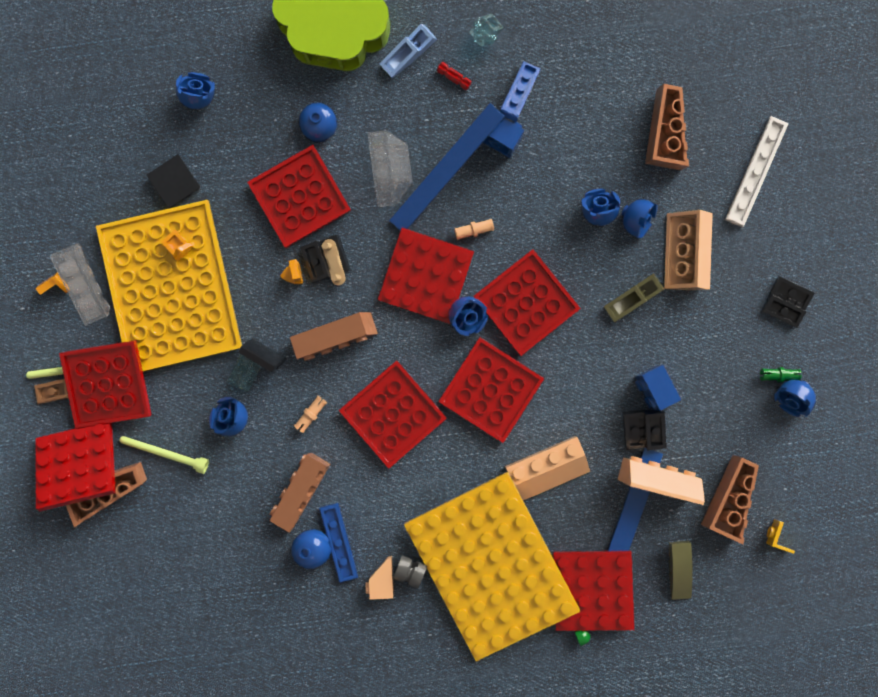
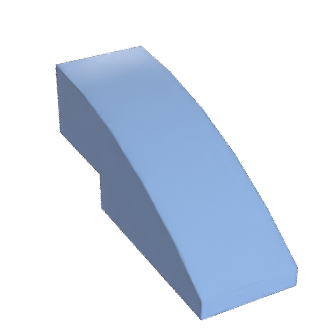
[379,24,437,78]

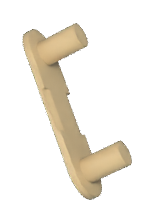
[322,239,346,285]

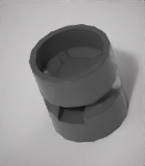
[393,555,427,589]

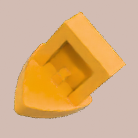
[161,229,193,261]
[280,259,303,284]
[36,272,71,295]

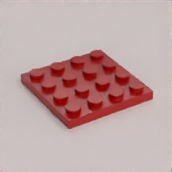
[247,145,351,248]
[378,228,474,324]
[473,249,581,356]
[439,337,545,443]
[59,340,152,428]
[339,360,447,469]
[35,423,115,512]
[553,550,634,631]

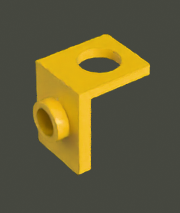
[766,519,795,554]

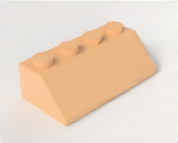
[664,210,712,290]
[505,436,590,501]
[618,456,705,505]

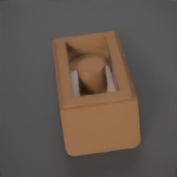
[34,379,69,404]

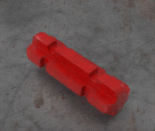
[437,62,471,90]

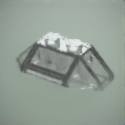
[368,130,413,208]

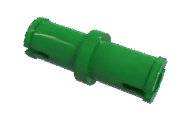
[760,367,802,382]

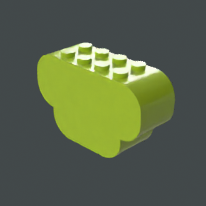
[272,0,390,71]

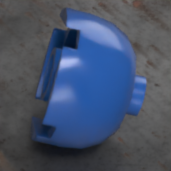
[176,72,215,109]
[299,103,337,142]
[581,189,620,226]
[622,199,658,238]
[449,296,488,336]
[774,380,816,417]
[209,397,248,436]
[291,529,331,569]

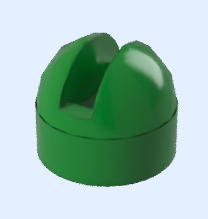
[574,631,590,646]

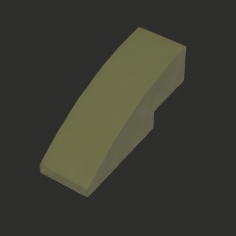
[604,273,665,322]
[668,541,692,600]

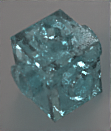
[469,13,504,47]

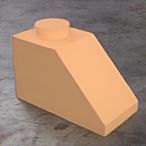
[365,556,394,599]

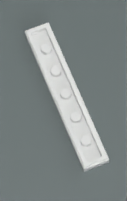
[725,116,788,228]

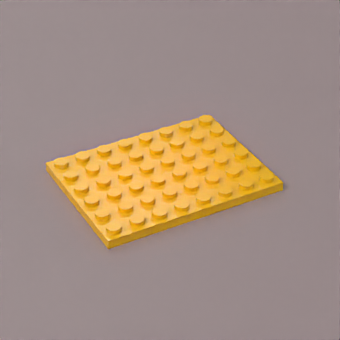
[96,200,242,372]
[404,472,580,661]

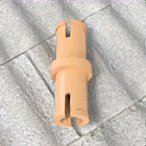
[454,219,494,240]
[294,395,327,433]

